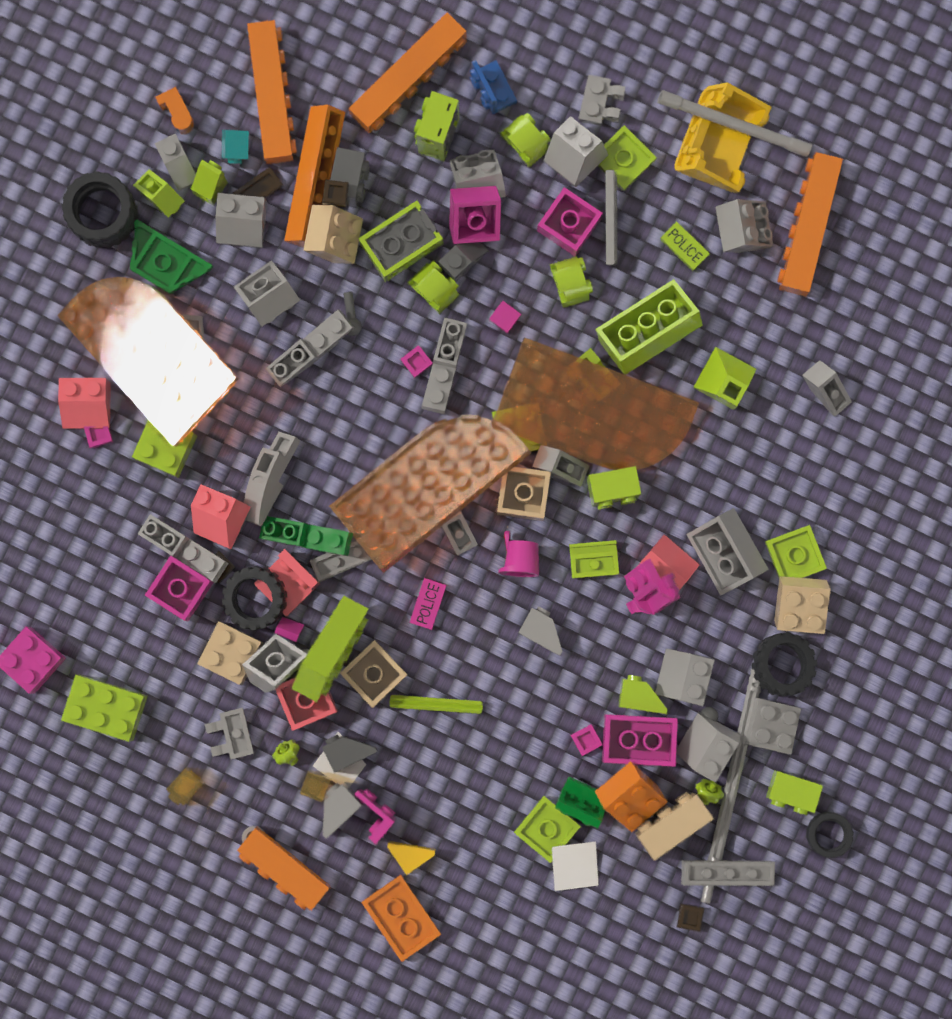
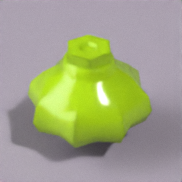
[272,739,300,766]
[695,779,724,805]

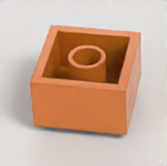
[595,761,667,832]

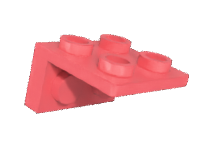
[254,549,320,616]

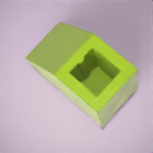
[191,160,228,206]

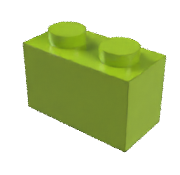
[766,770,823,815]

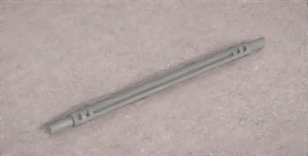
[701,669,761,904]

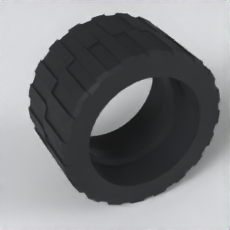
[62,171,138,248]

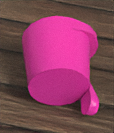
[498,531,539,577]

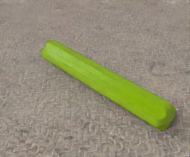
[389,695,483,714]

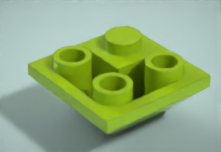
[693,347,756,410]

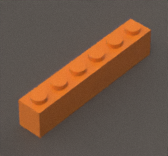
[349,12,467,134]
[247,20,297,164]
[284,105,345,247]
[777,152,843,297]

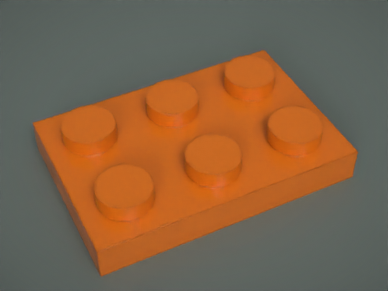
[361,874,441,962]

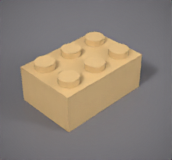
[634,792,713,861]

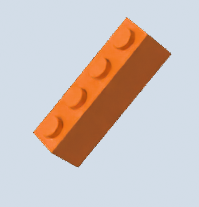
[237,826,330,911]

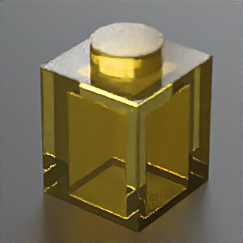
[166,767,205,806]
[300,770,332,802]

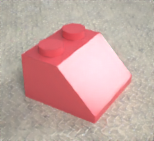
[58,378,111,429]
[191,484,251,549]
[636,535,699,590]

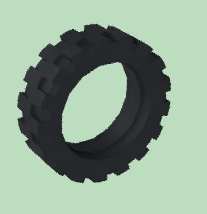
[222,566,287,630]
[752,632,817,697]

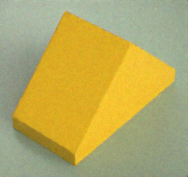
[387,841,436,875]

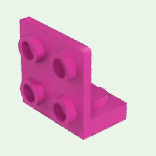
[355,789,396,844]

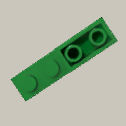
[259,516,353,556]

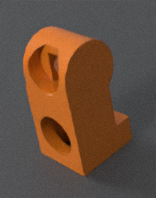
[155,86,194,134]

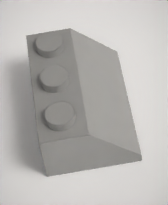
[686,508,769,595]

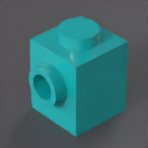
[222,130,249,164]

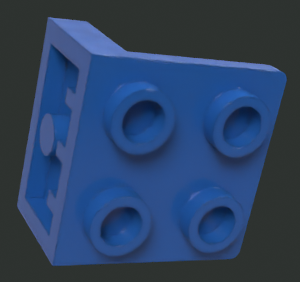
[470,60,517,115]

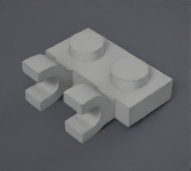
[579,75,625,126]
[205,708,254,759]

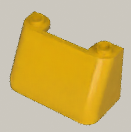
[674,82,771,193]

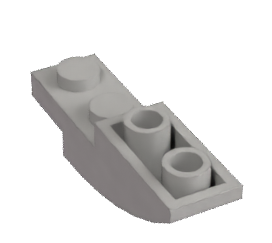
[265,309,354,387]
[422,318,467,414]
[244,432,300,526]
[138,514,229,583]

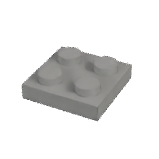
[745,698,801,755]

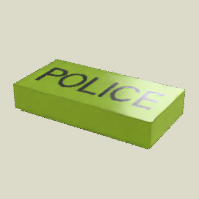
[660,222,710,271]

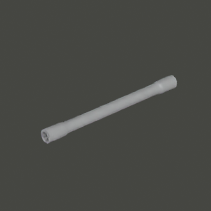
[658,90,812,157]

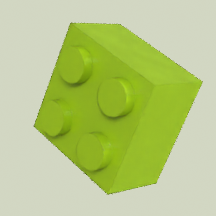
[132,414,197,478]
[587,466,641,510]

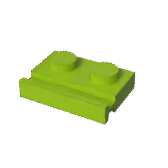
[569,540,619,579]

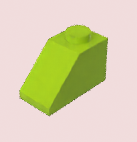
[133,169,184,218]
[618,675,667,714]

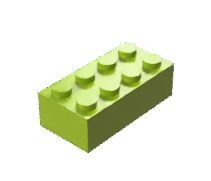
[595,279,703,375]
[292,596,369,702]

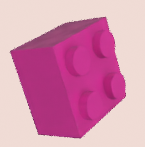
[450,186,501,244]
[537,187,603,256]
[145,555,214,622]
[0,626,66,694]

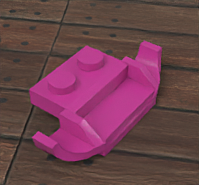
[624,559,680,615]

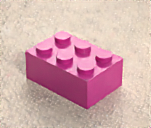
[602,714,678,766]

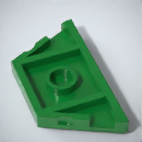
[130,219,213,295]

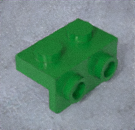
[555,777,605,828]

